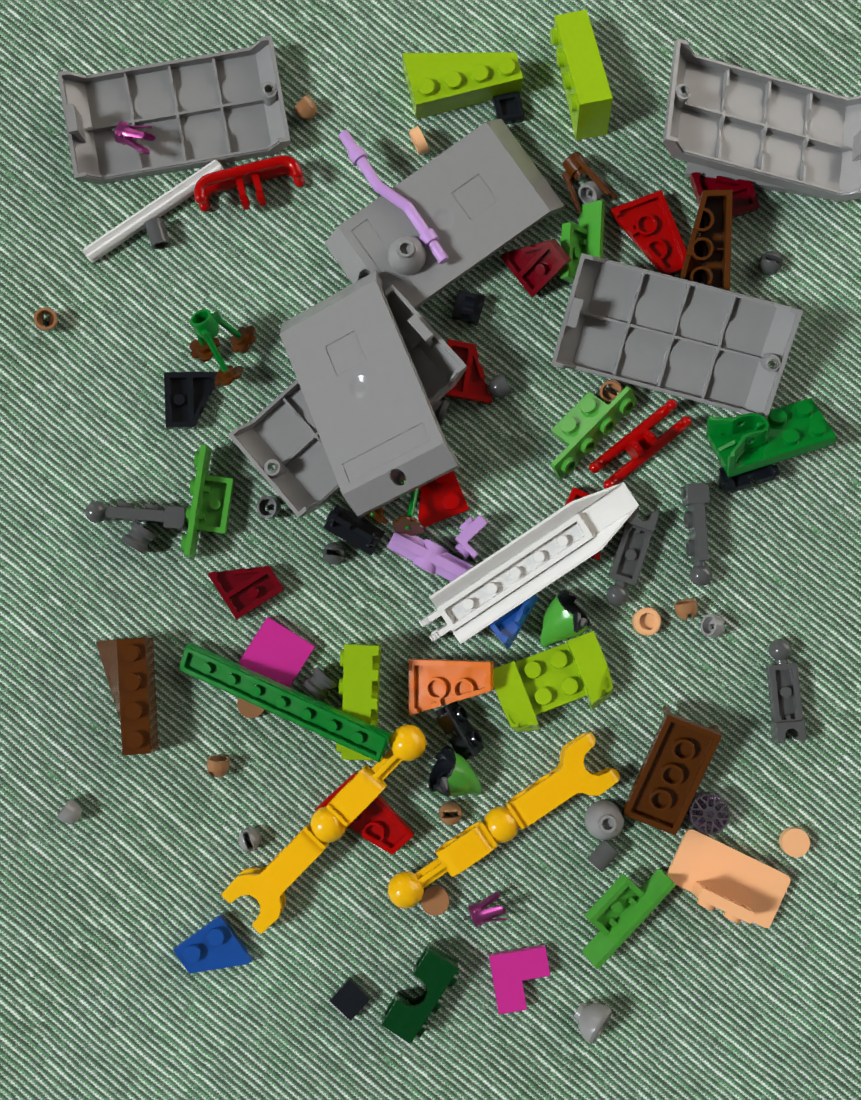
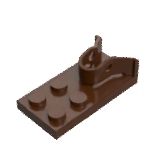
[622,705,722,836]

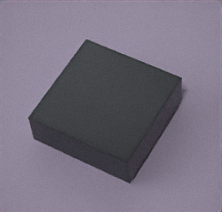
[492,91,525,125]
[330,977,371,1021]

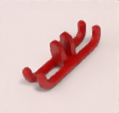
[194,155,305,212]
[589,399,692,489]

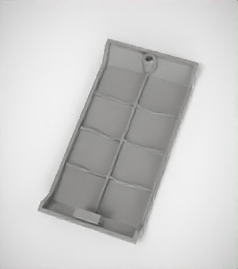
[57,35,291,185]
[663,38,861,202]
[324,119,565,309]
[551,253,804,419]
[280,271,461,517]
[228,284,468,518]

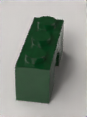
[381,942,460,1044]

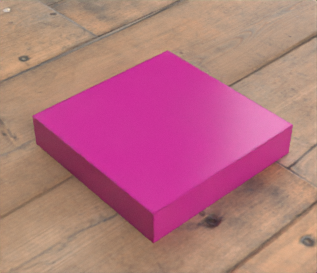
[238,617,316,687]

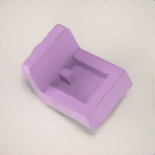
[455,515,487,560]

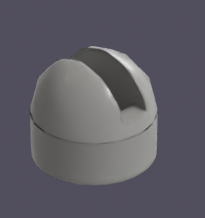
[578,181,602,204]
[701,614,725,637]
[56,798,82,824]
[238,827,262,851]

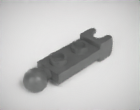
[681,483,712,586]
[85,501,189,531]
[606,506,659,606]
[766,639,807,744]

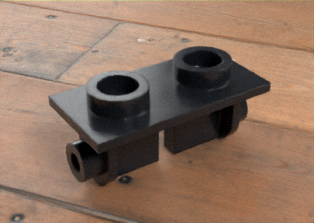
[719,464,780,493]
[323,504,385,556]
[435,701,484,760]

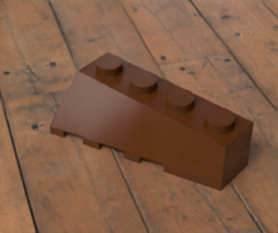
[680,190,733,291]
[96,638,159,755]

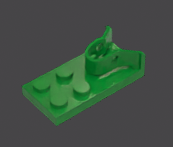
[706,398,837,478]

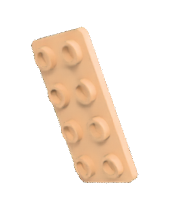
[666,828,791,928]

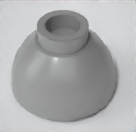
[388,235,427,275]
[584,800,624,840]
[574,1002,612,1044]

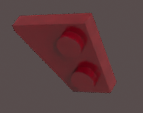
[689,172,760,218]
[500,238,572,297]
[208,566,285,620]

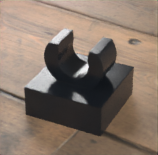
[452,290,485,326]

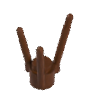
[561,151,617,212]

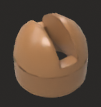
[293,95,317,120]
[34,308,58,332]
[600,380,623,403]
[674,598,698,620]
[207,755,230,778]
[439,801,462,825]

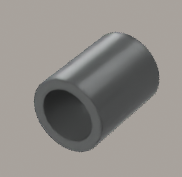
[145,218,171,249]
[587,840,619,872]

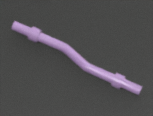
[338,130,449,265]

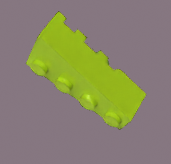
[550,9,613,141]
[402,52,523,119]
[336,644,381,761]

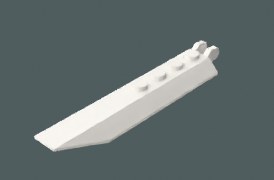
[419,482,639,644]

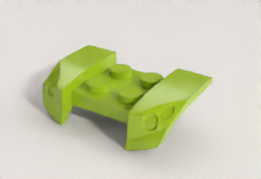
[494,631,613,732]

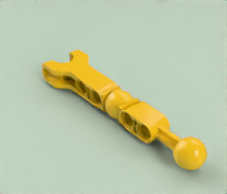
[221,724,426,934]
[388,732,621,909]

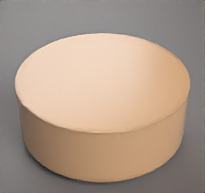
[408,126,430,156]
[632,608,662,636]
[779,827,810,857]

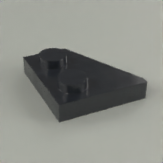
[164,372,218,429]

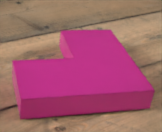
[489,944,550,1014]

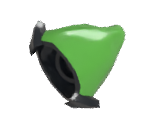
[540,590,591,647]
[428,745,482,797]

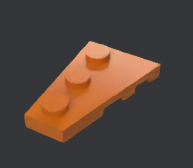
[409,658,494,716]

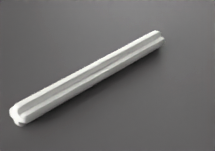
[83,160,224,262]

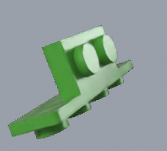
[560,200,605,284]
[551,386,637,480]
[181,444,235,558]
[582,869,676,969]

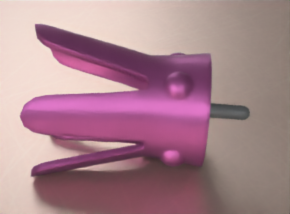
[112,121,156,155]
[464,892,508,927]

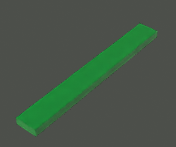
[178,642,392,763]

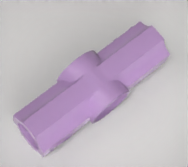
[387,531,473,582]

